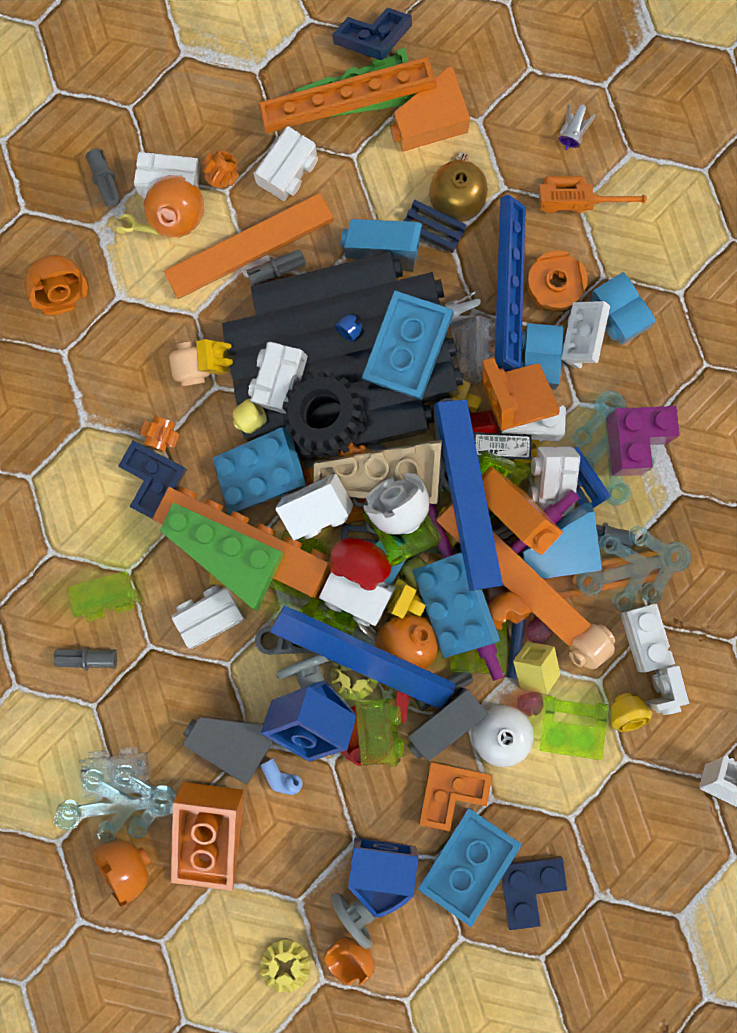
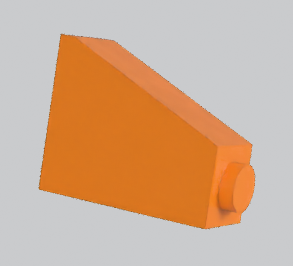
[390,66,470,152]
[482,466,563,556]

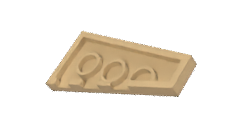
[313,440,442,504]

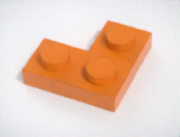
[419,762,492,831]

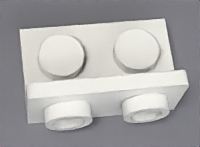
[561,301,610,368]
[645,665,689,715]

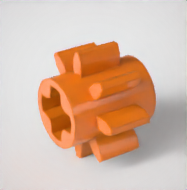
[202,150,239,188]
[139,416,179,453]

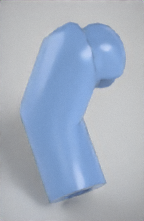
[260,758,303,795]

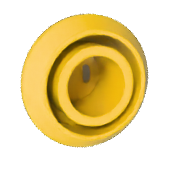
[611,693,652,732]

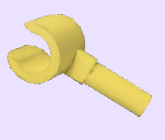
[116,214,158,235]

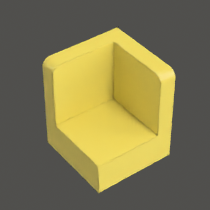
[513,641,560,694]

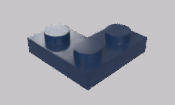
[332,7,412,61]
[118,440,187,519]
[502,856,567,930]

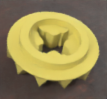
[330,662,378,699]
[260,940,311,993]

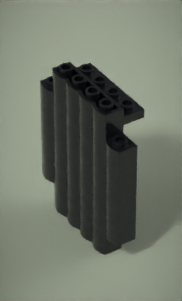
[222,252,463,462]

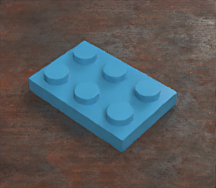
[362,290,454,400]
[212,427,306,515]
[412,552,500,658]
[418,808,523,927]

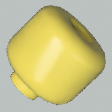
[233,399,267,433]
[399,557,429,590]

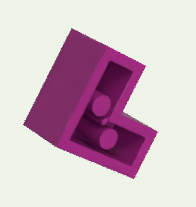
[606,406,680,477]

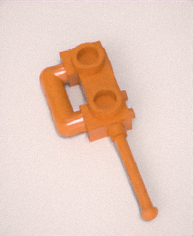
[538,176,647,213]

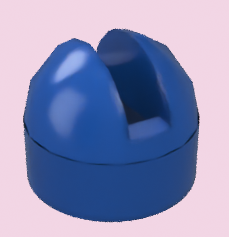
[334,314,362,342]

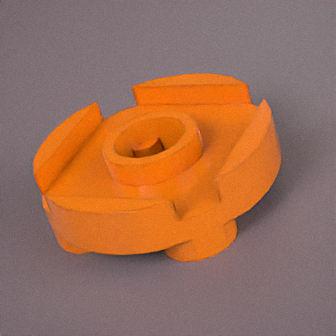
[527,250,588,311]

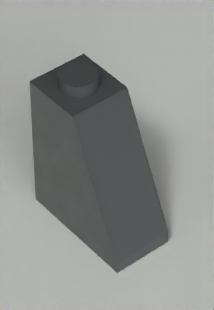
[407,688,488,762]
[183,716,274,785]

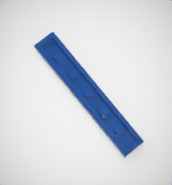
[495,194,526,371]
[434,400,503,591]
[270,605,455,709]

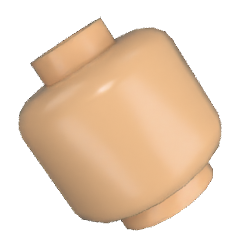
[169,341,210,386]
[569,624,615,669]

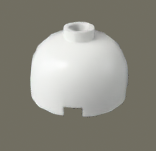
[364,473,429,534]
[472,705,534,768]

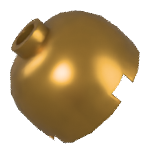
[429,160,488,222]

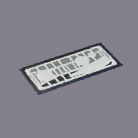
[474,432,532,460]

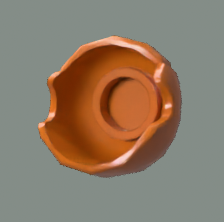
[487,592,532,630]
[324,937,375,985]

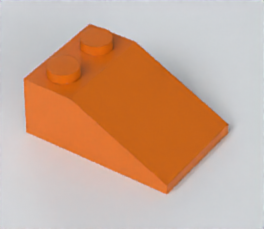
[171,782,244,891]

